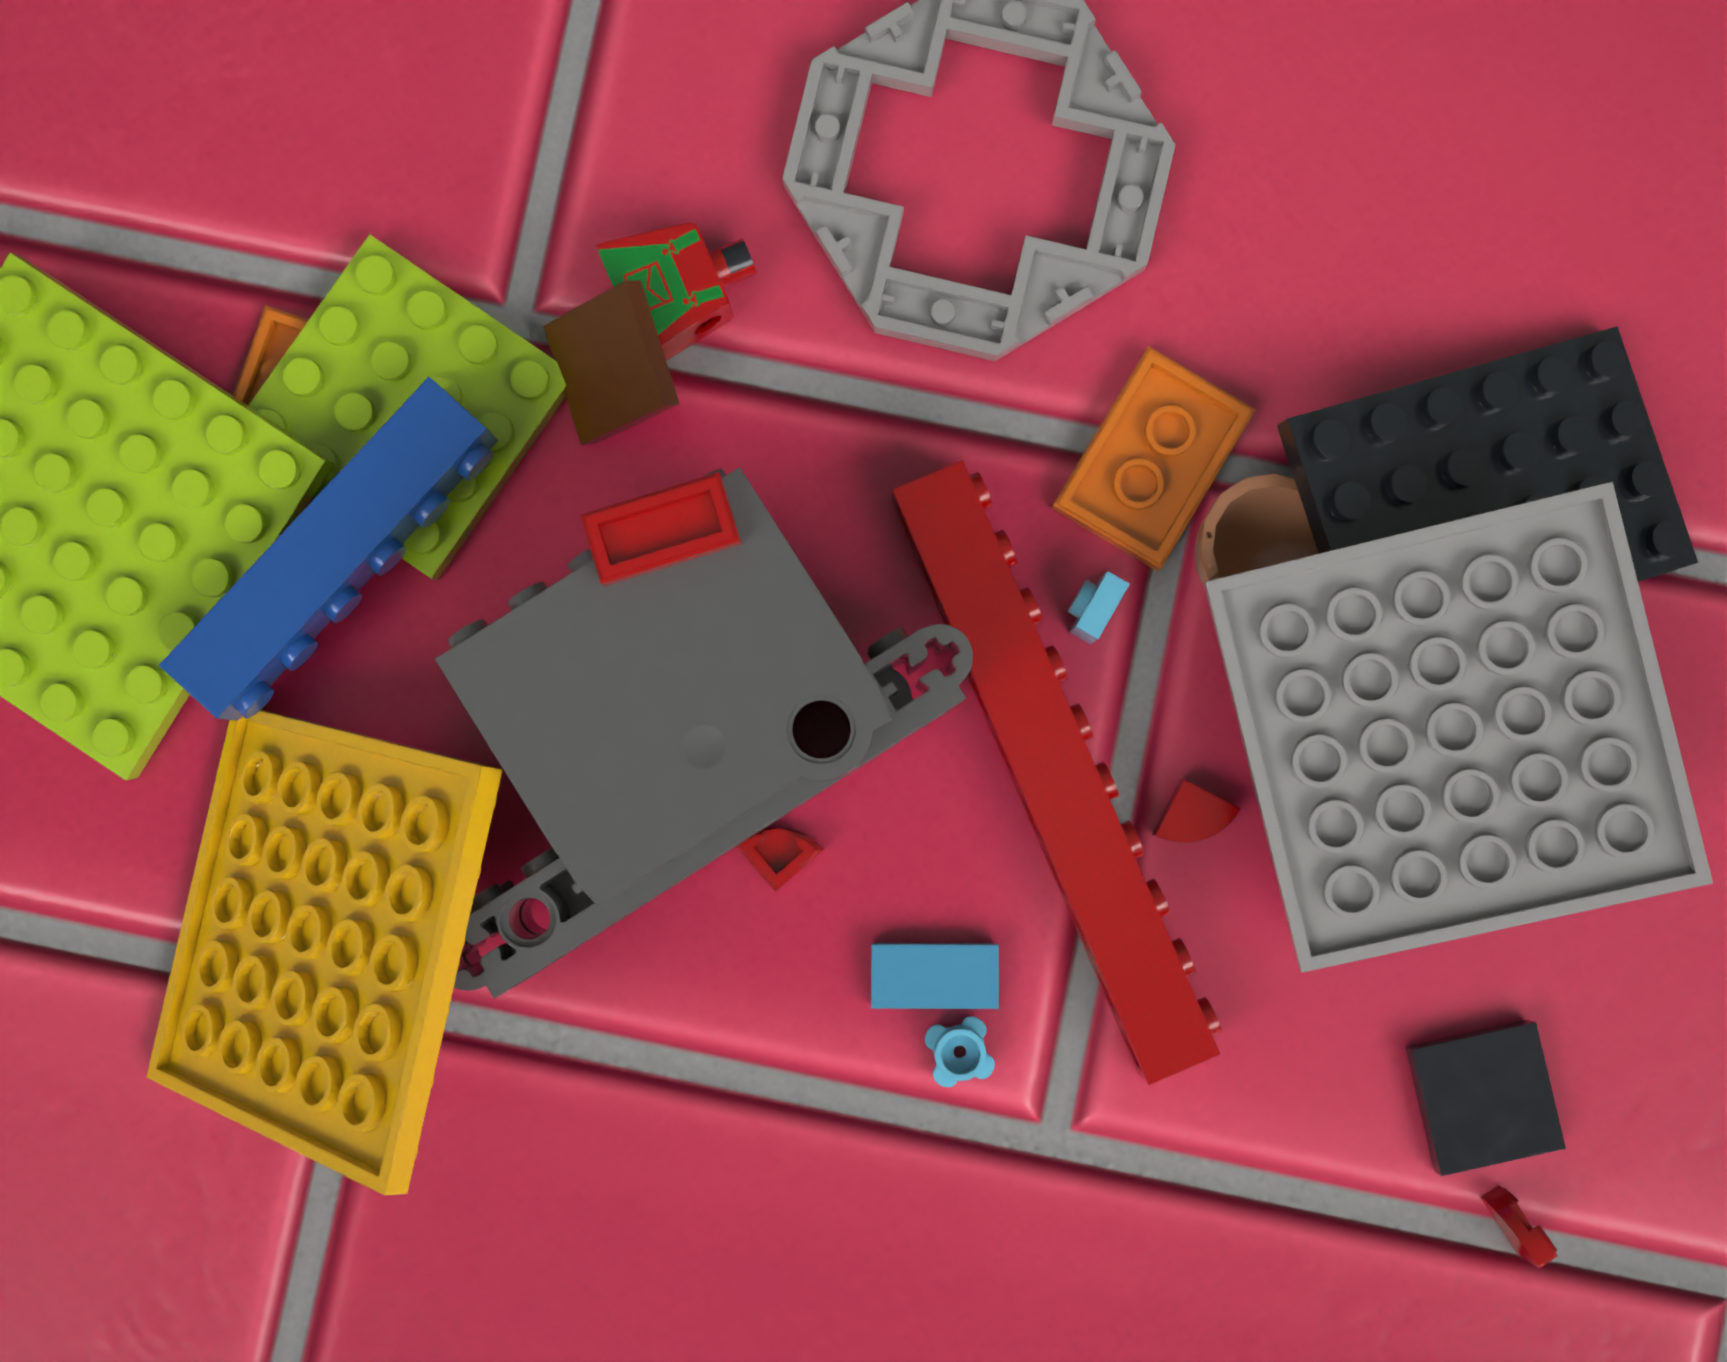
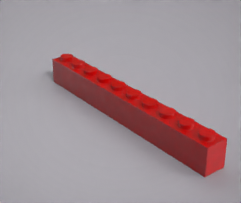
[891,460,1222,1085]

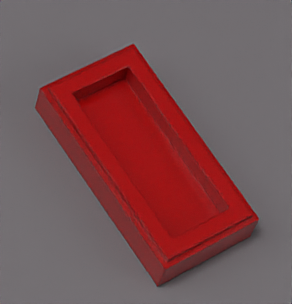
[580,472,742,587]

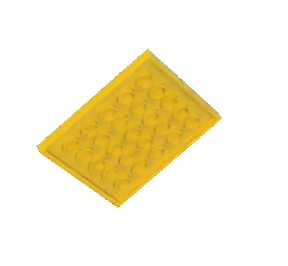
[146,710,502,1196]

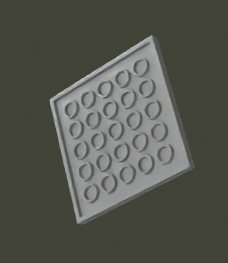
[1204,482,1713,973]

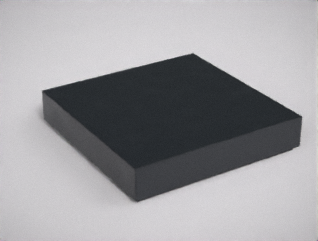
[1405,1019,1566,1176]

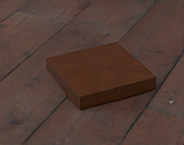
[543,280,680,445]

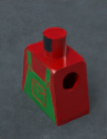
[596,222,757,361]

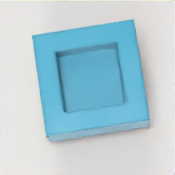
[1067,571,1130,644]

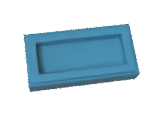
[871,942,999,1009]

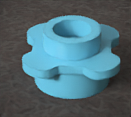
[925,1016,995,1087]

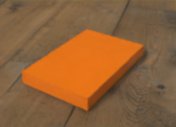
[1051,346,1256,572]

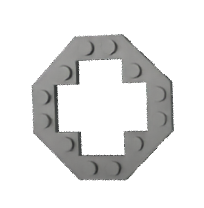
[782,0,1176,361]

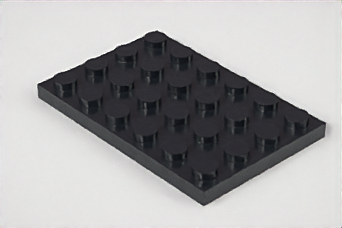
[1277,326,1698,582]

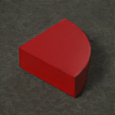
[1152,779,1241,843]
[736,828,824,892]
[1480,1185,1558,1268]

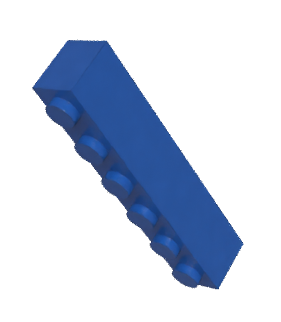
[158,377,498,721]

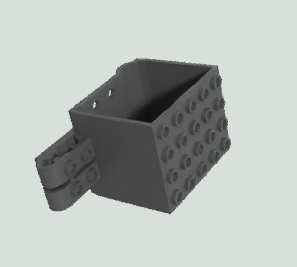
[435,467,973,999]

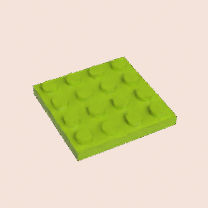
[248,234,566,581]

